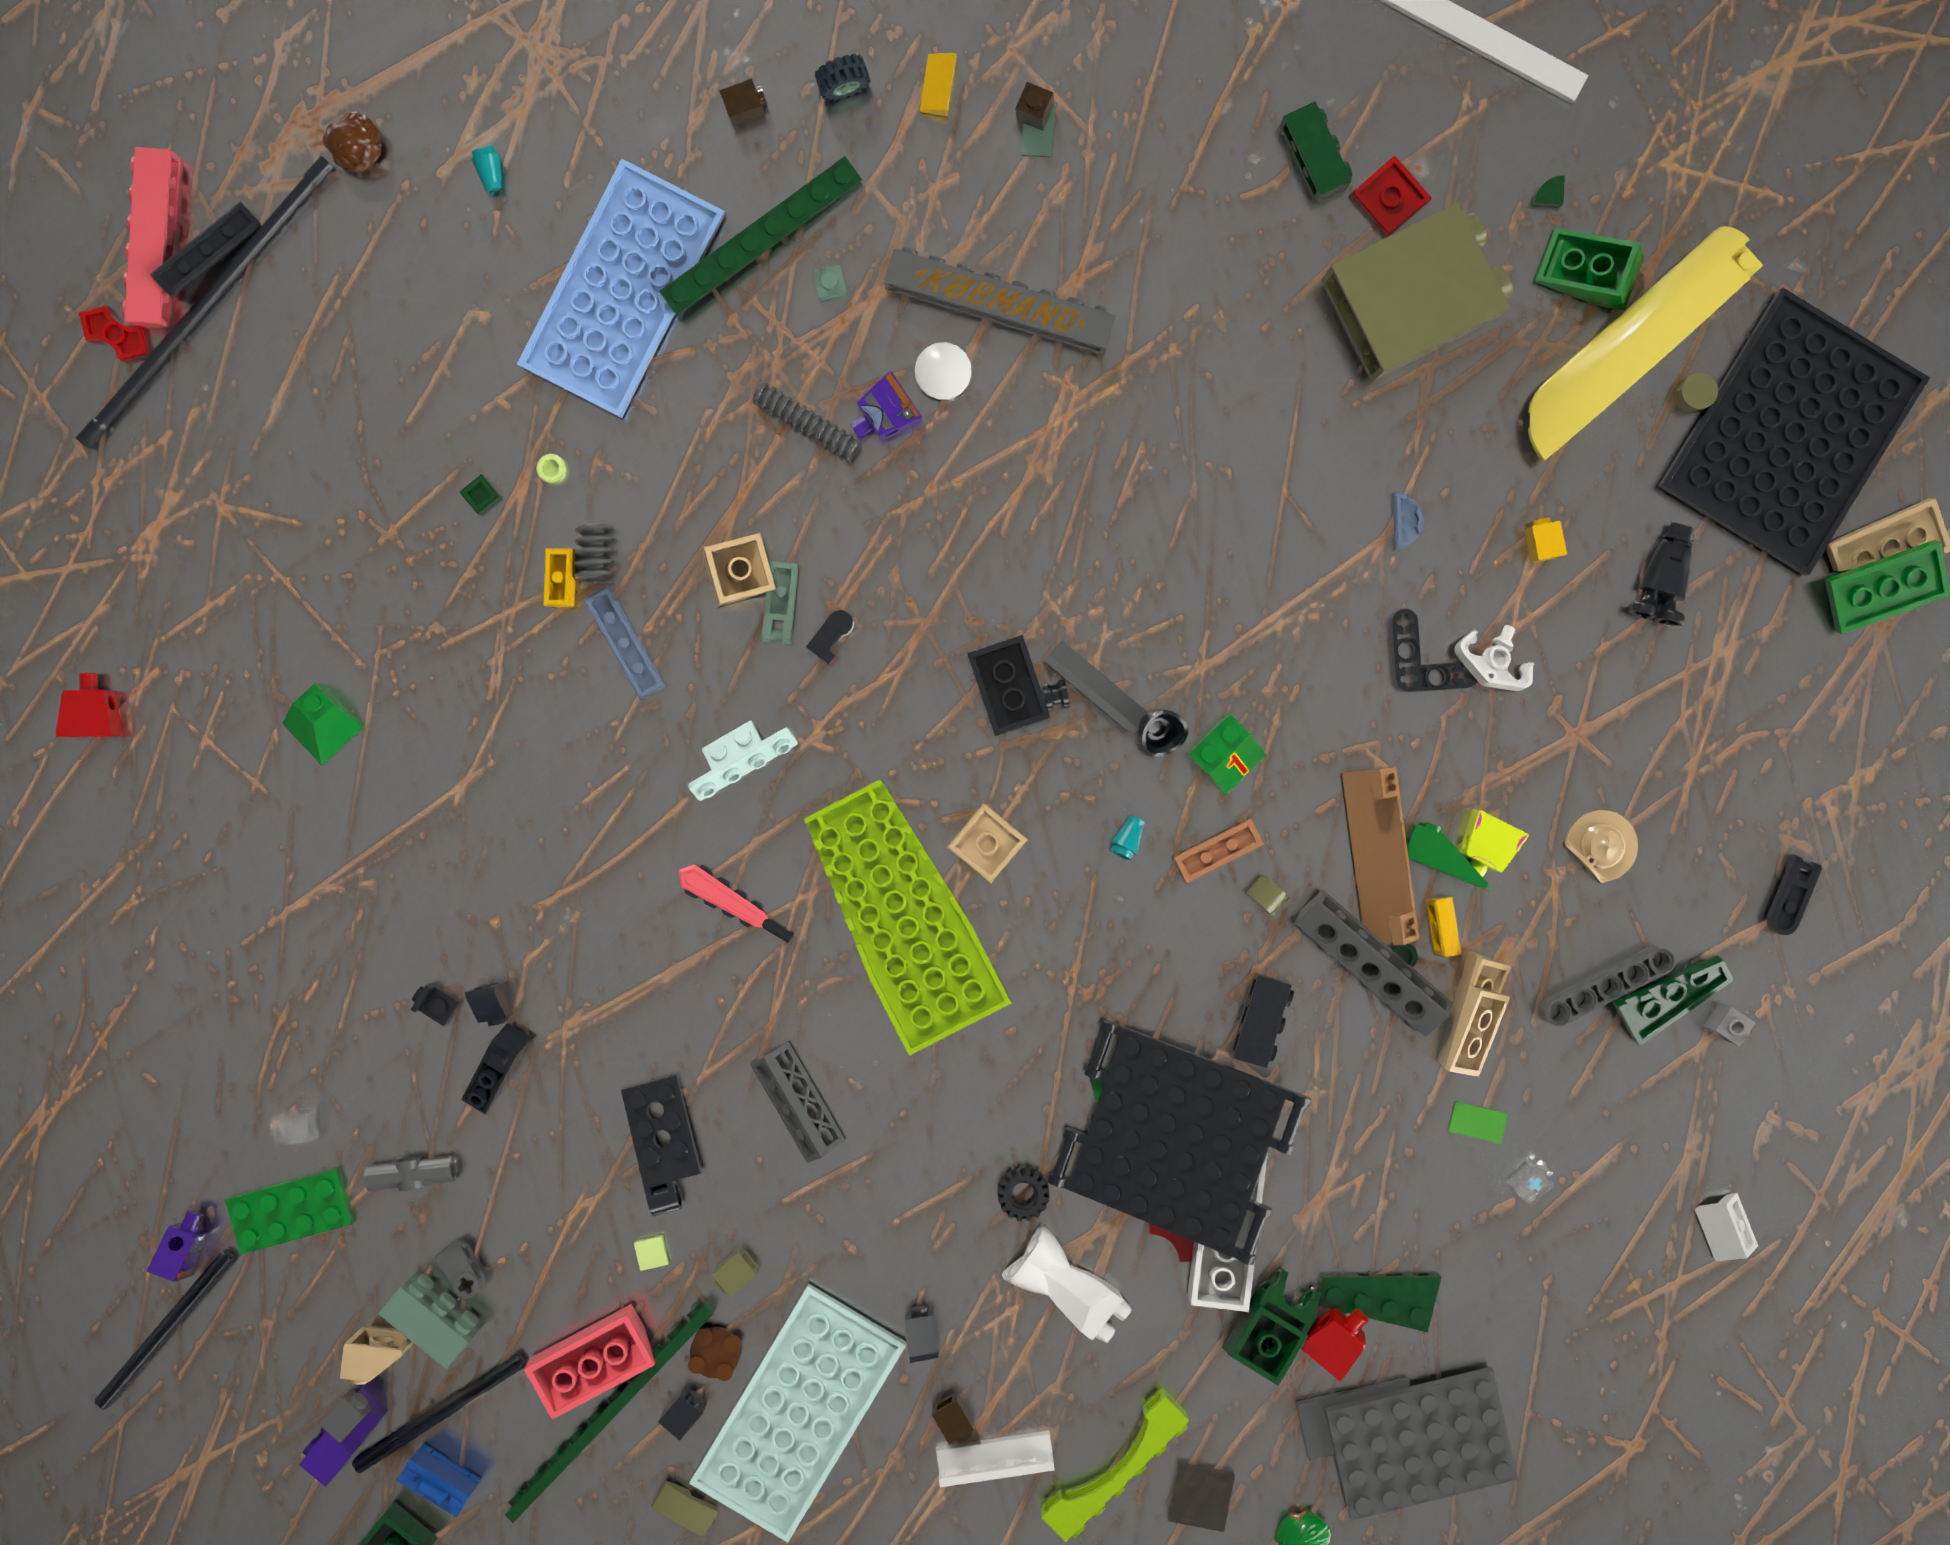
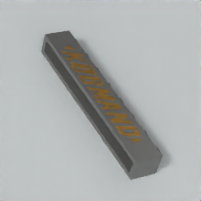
[884,247,1116,355]

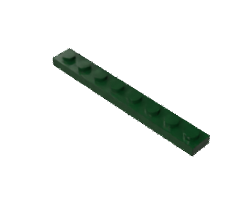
[659,156,862,316]

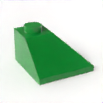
[282,683,364,765]

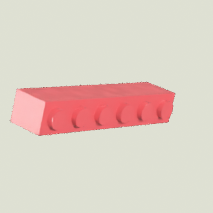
[122,147,181,330]

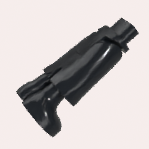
[1629,522,1694,626]

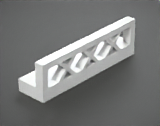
[936,1430,1055,1487]

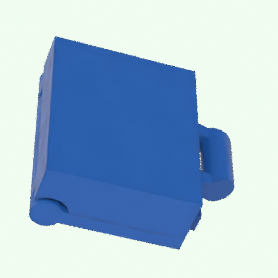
[396,1443,481,1517]

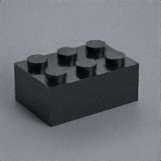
[967,635,1050,736]

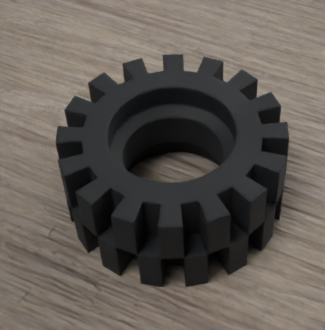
[998,1165,1050,1222]

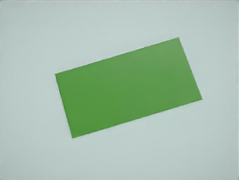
[1448,1101,1508,1144]

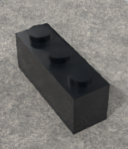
[1230,972,1294,1068]

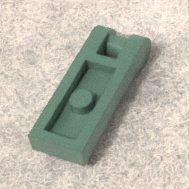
[762,561,799,645]

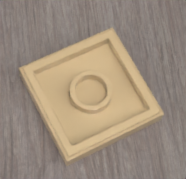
[947,803,1028,883]

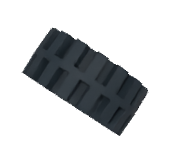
[814,54,871,101]

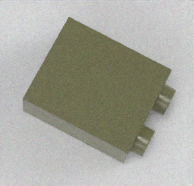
[1321,202,1513,382]

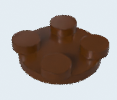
[688,1327,741,1381]

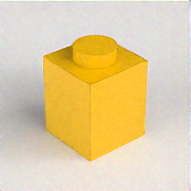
[1524,517,1567,563]

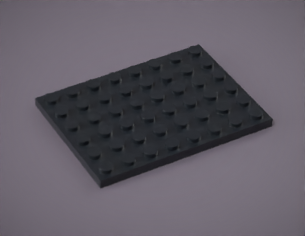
[1658,287,1930,576]

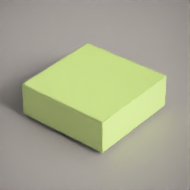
[634,1235,670,1271]

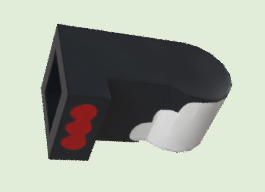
[806,610,854,666]

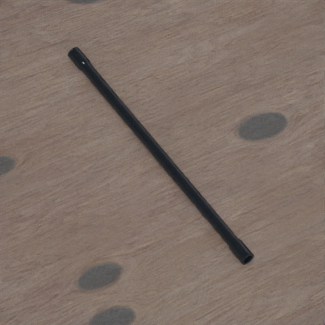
[76,155,335,449]

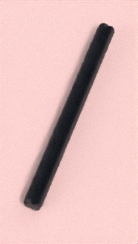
[94,1250,235,1410]
[352,1353,527,1473]

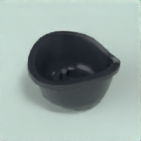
[1138,709,1188,757]

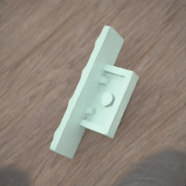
[688,720,798,801]

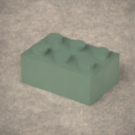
[378,1272,482,1369]

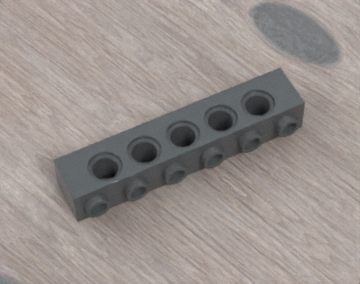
[1295,890,1453,1037]

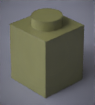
[712,1246,760,1297]

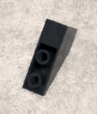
[461,1023,531,1115]

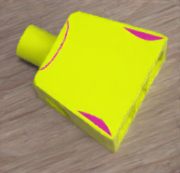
[1460,809,1529,877]

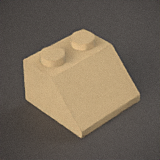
[701,533,776,607]
[340,1327,414,1385]

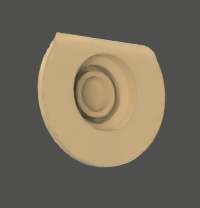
[1565,810,1638,883]

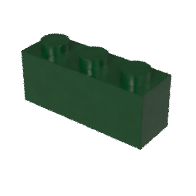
[1280,101,1353,203]

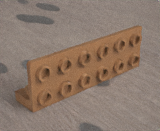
[1342,767,1420,946]

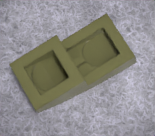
[651,1480,718,1536]

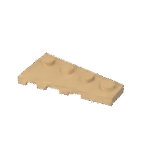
[1826,498,1950,571]

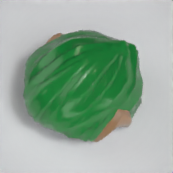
[1274,1510,1331,1545]

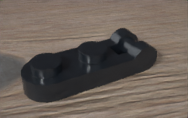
[1767,854,1822,935]

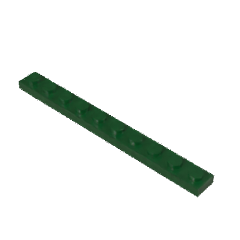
[505,1299,717,1523]

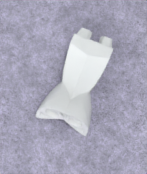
[1001,1223,1132,1343]

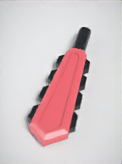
[679,864,794,943]

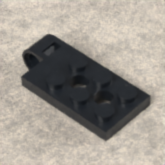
[621,1075,702,1217]

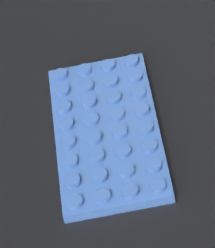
[517,158,726,419]

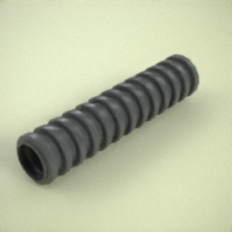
[752,381,861,462]

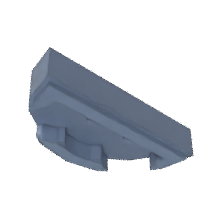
[1393,492,1424,550]

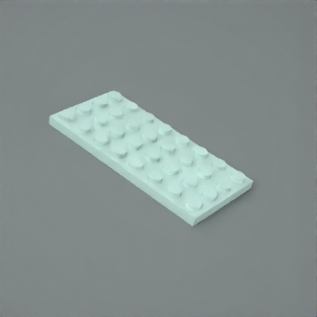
[689,1283,907,1542]

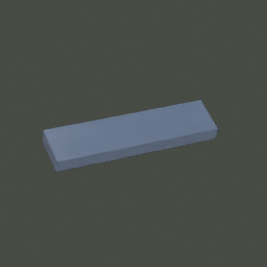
[583,586,666,700]

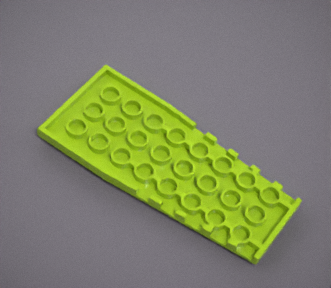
[804,780,1011,1056]

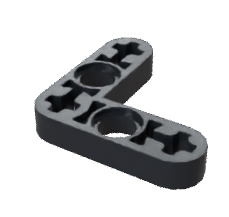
[1389,608,1478,692]

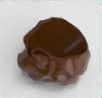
[323,112,382,173]

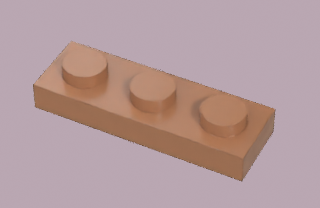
[1173,818,1264,883]

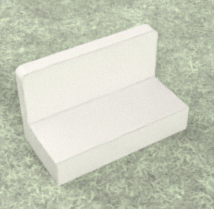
[1695,1193,1758,1261]

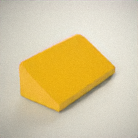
[920,53,957,117]

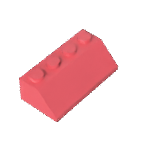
[524,1304,655,1420]

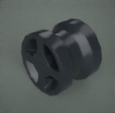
[1042,679,1070,712]

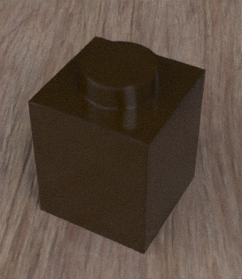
[719,78,767,127]
[1015,82,1054,131]
[932,1392,974,1445]

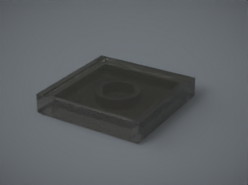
[1167,1462,1235,1532]

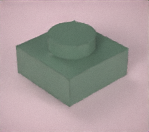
[813,264,848,301]

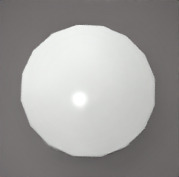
[915,342,972,400]

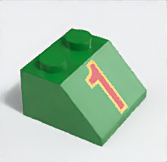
[1185,714,1267,795]

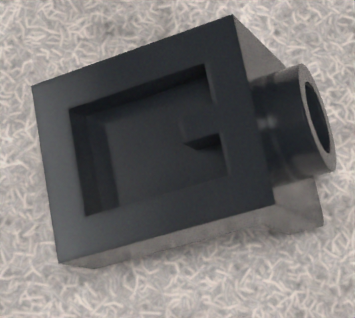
[410,983,462,1027]

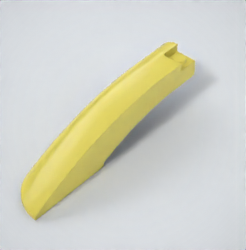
[1528,226,1763,462]

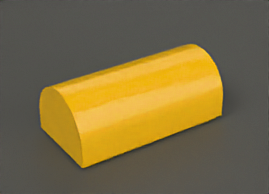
[543,548,576,608]
[1425,896,1462,957]

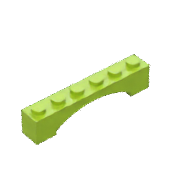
[1040,1387,1189,1542]

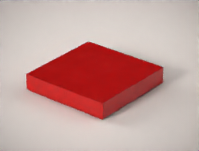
[1350,155,1432,238]

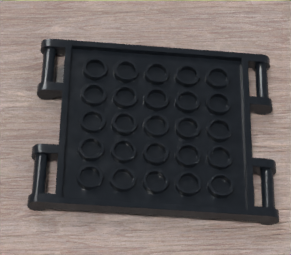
[1047,1019,1311,1265]

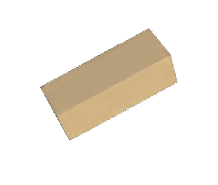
[1436,950,1511,1077]

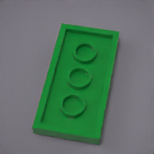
[1825,540,1950,635]
[225,1167,354,1255]

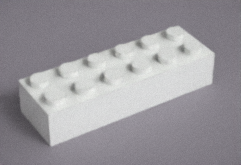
[1187,1153,1268,1312]

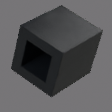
[658,1387,706,1441]

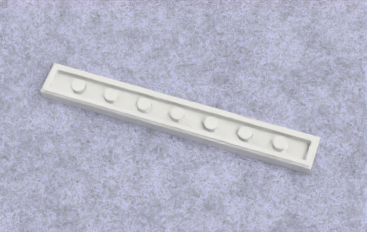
[1379,0,1589,104]

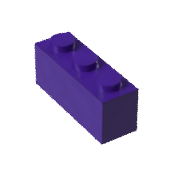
[299,1389,388,1487]

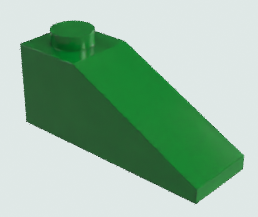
[1407,822,1491,891]

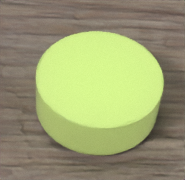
[536,454,567,484]

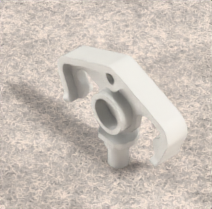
[1454,625,1534,691]

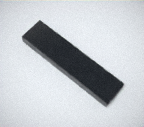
[150,202,261,299]

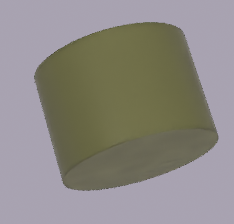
[1673,373,1718,413]
[1246,874,1290,917]

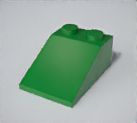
[1536,227,1644,311]

